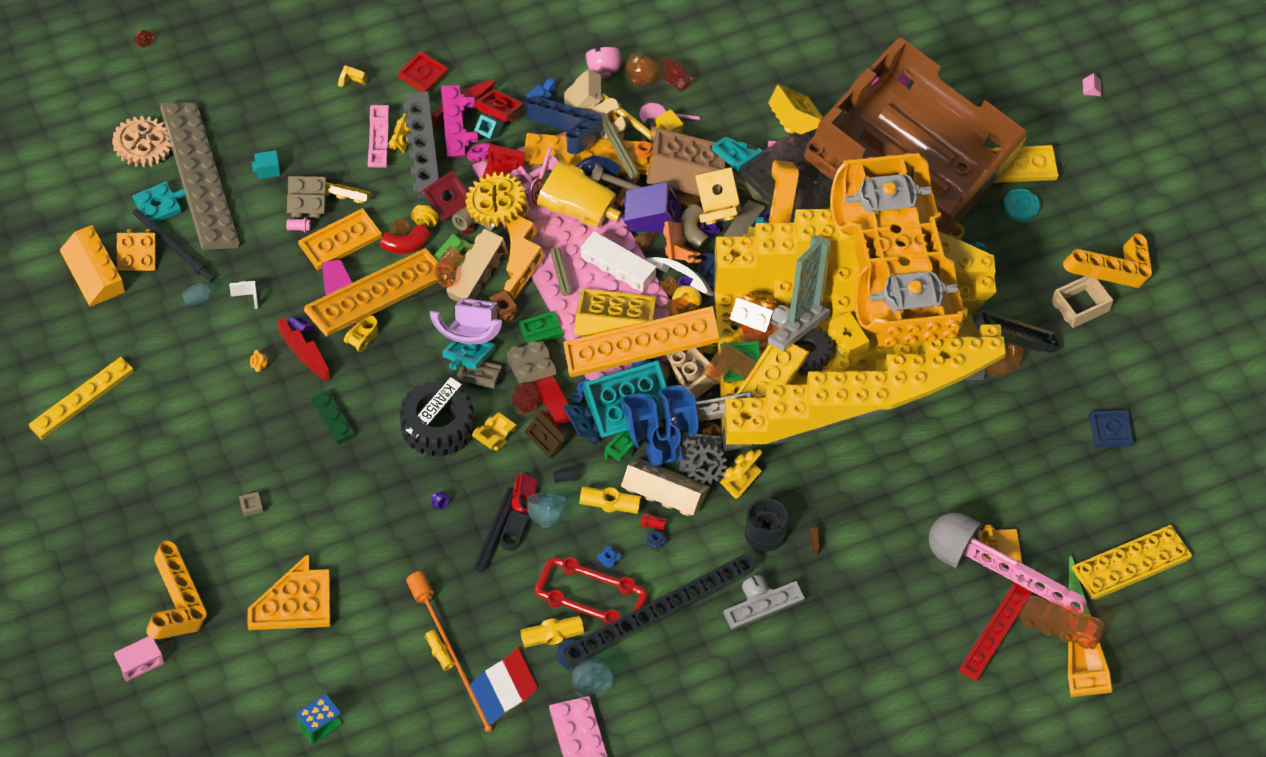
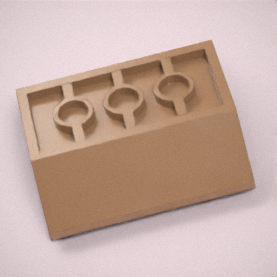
[647,126,725,196]

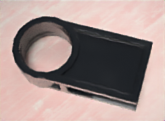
[501,511,529,551]

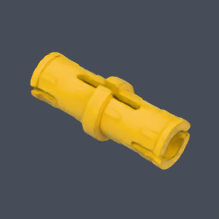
[424,630,455,671]

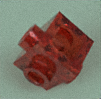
[511,383,540,414]

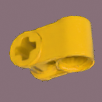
[344,315,378,353]

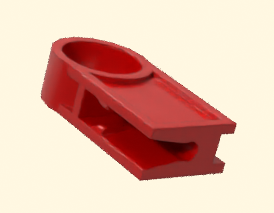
[512,473,537,514]

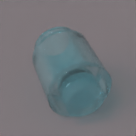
[181,282,211,306]

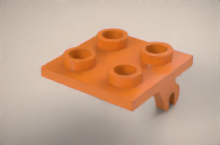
[663,222,702,263]

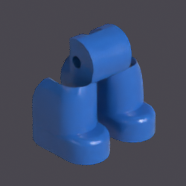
[621,385,698,466]

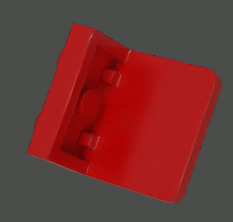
[482,144,525,181]

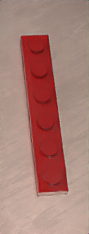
[959,582,1033,682]

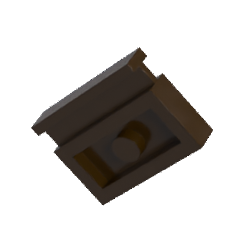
[525,411,569,458]

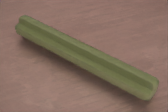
[603,121,639,179]

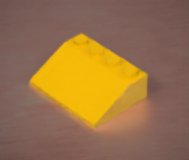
[574,288,656,337]

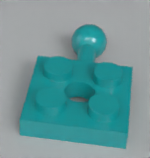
[132,182,186,223]

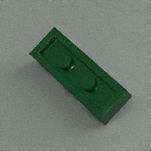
[311,390,355,445]

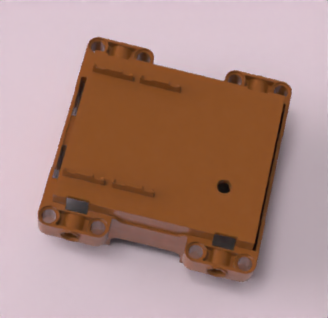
[804,38,1027,235]

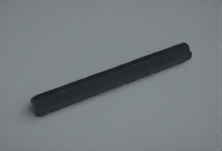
[474,487,514,572]

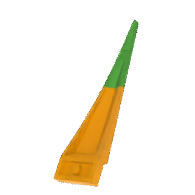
[1068,556,1112,697]

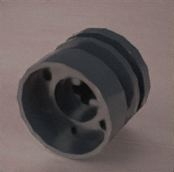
[744,498,788,552]

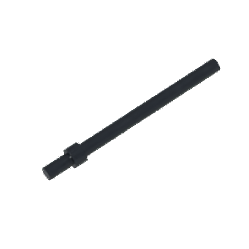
[132,208,215,282]

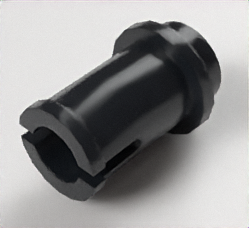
[553,467,578,484]

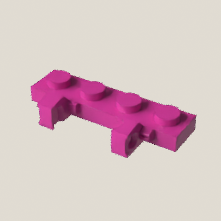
[441,85,478,158]

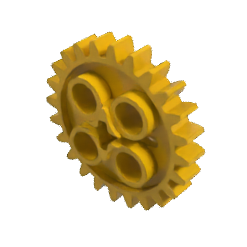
[465,172,526,227]

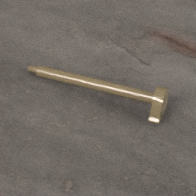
[590,163,641,190]

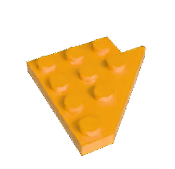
[248,555,330,630]

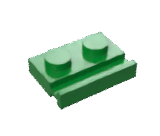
[519,311,564,345]

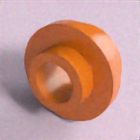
[635,141,653,158]

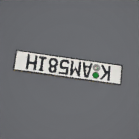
[404,376,463,439]

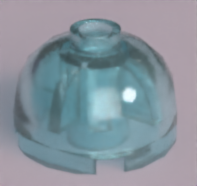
[527,493,566,528]
[571,658,613,698]

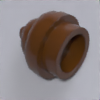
[702,422,721,436]

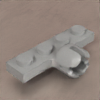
[768,304,830,351]
[723,575,805,630]

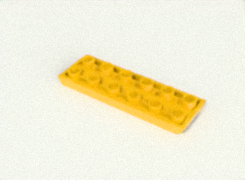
[1071,525,1192,600]

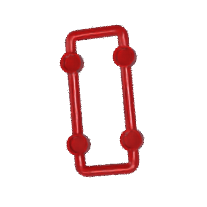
[535,557,648,628]

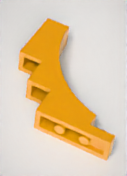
[494,187,545,300]

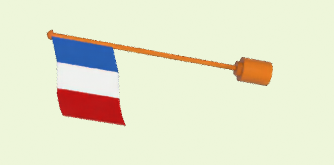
[406,571,537,732]

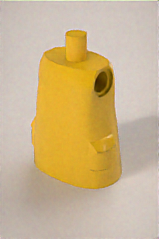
[537,160,622,228]

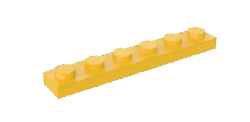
[29,357,134,440]

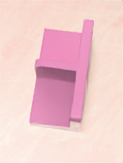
[114,636,164,682]

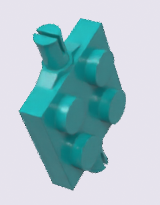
[443,341,495,370]

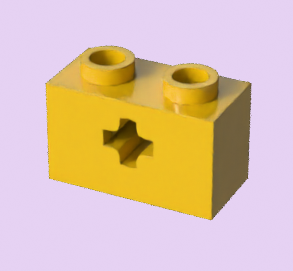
[828,312,870,360]

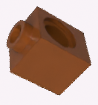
[489,290,517,323]

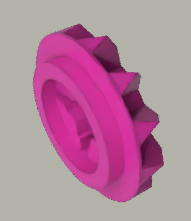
[466,143,493,162]

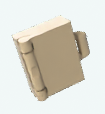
[564,69,603,111]

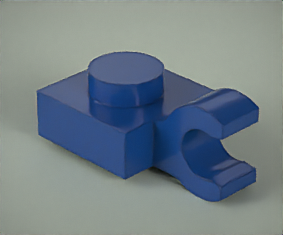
[526,78,556,100]

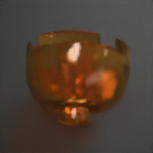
[625,53,662,87]

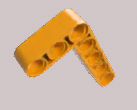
[769,160,799,223]
[1063,233,1152,288]
[146,541,206,639]

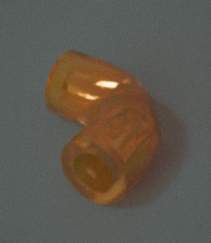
[434,246,464,288]
[985,342,1024,376]

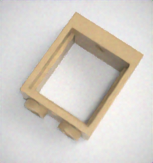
[1052,276,1113,328]

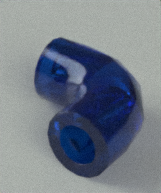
[575,156,621,177]

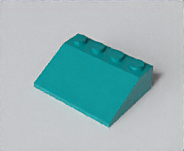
[582,361,666,438]

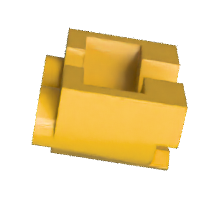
[472,412,516,451]

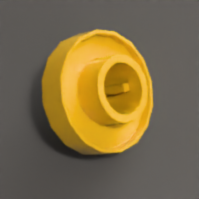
[411,205,439,228]

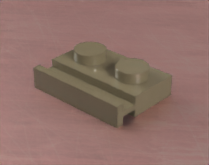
[457,362,501,388]

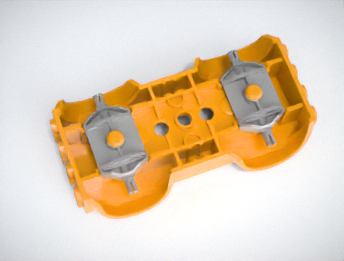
[830,153,968,347]

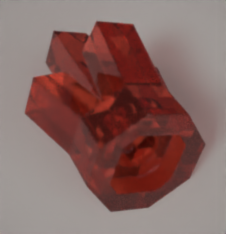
[662,58,693,92]

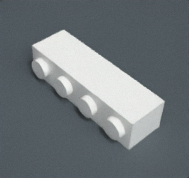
[581,232,656,292]

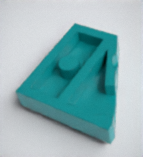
[712,137,763,171]

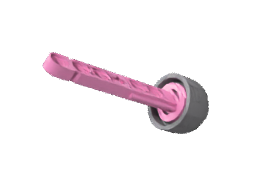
[929,513,1087,614]

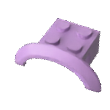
[430,298,502,344]

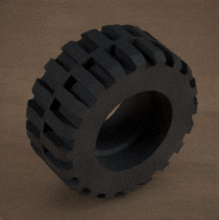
[400,381,474,457]

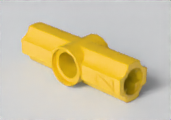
[579,486,641,514]
[521,616,584,648]

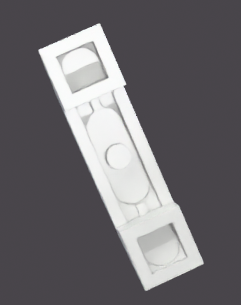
[646,257,714,297]

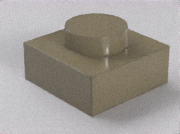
[239,492,263,517]

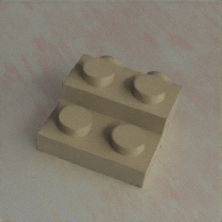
[287,176,326,218]
[507,341,556,385]

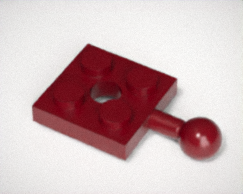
[422,170,475,234]

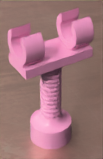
[510,155,558,195]

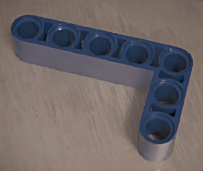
[526,96,603,154]

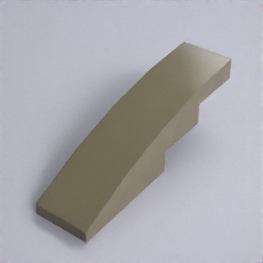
[723,200,765,237]

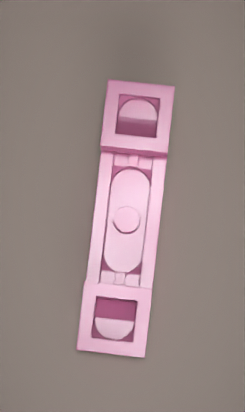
[368,105,389,167]

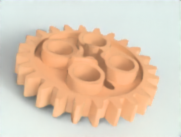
[113,116,172,167]

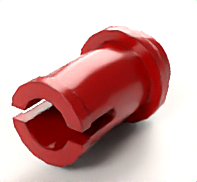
[640,513,666,531]

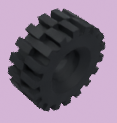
[794,326,832,375]

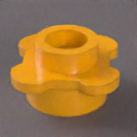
[250,350,267,372]

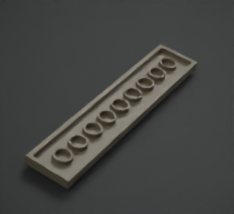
[160,102,239,250]

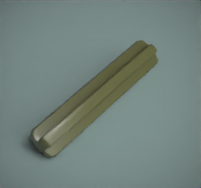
[551,247,572,296]

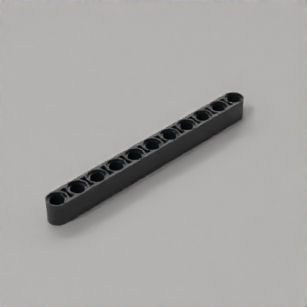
[563,555,754,666]

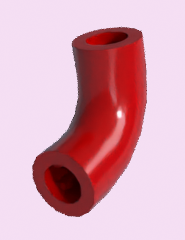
[380,225,431,254]

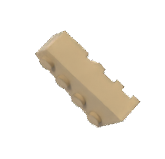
[446,229,508,302]
[664,348,720,400]

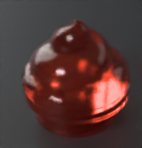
[134,30,153,48]

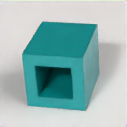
[475,114,504,139]
[252,151,280,179]

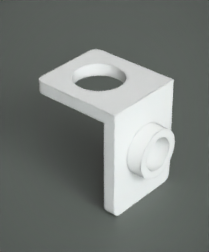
[229,281,258,309]

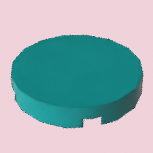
[1003,188,1040,222]

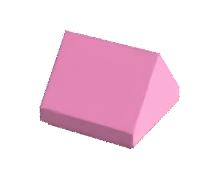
[1083,73,1101,96]

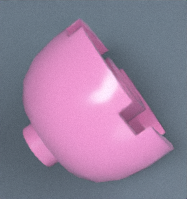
[586,47,622,79]

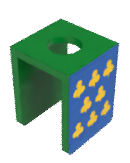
[295,694,342,745]

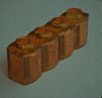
[1020,596,1105,649]

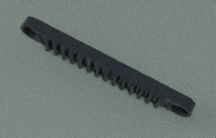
[973,310,1061,353]

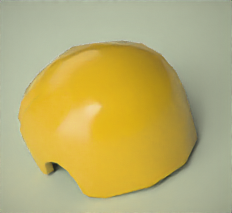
[671,285,702,311]

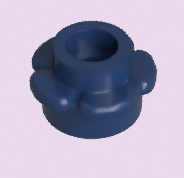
[646,531,666,549]

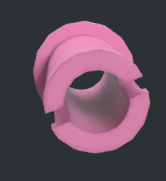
[287,218,311,232]

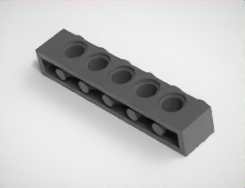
[403,92,438,200]

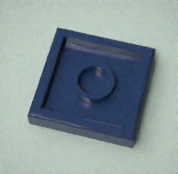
[1089,410,1134,448]

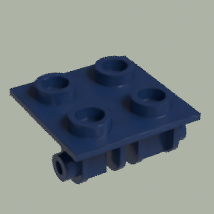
[563,405,608,444]

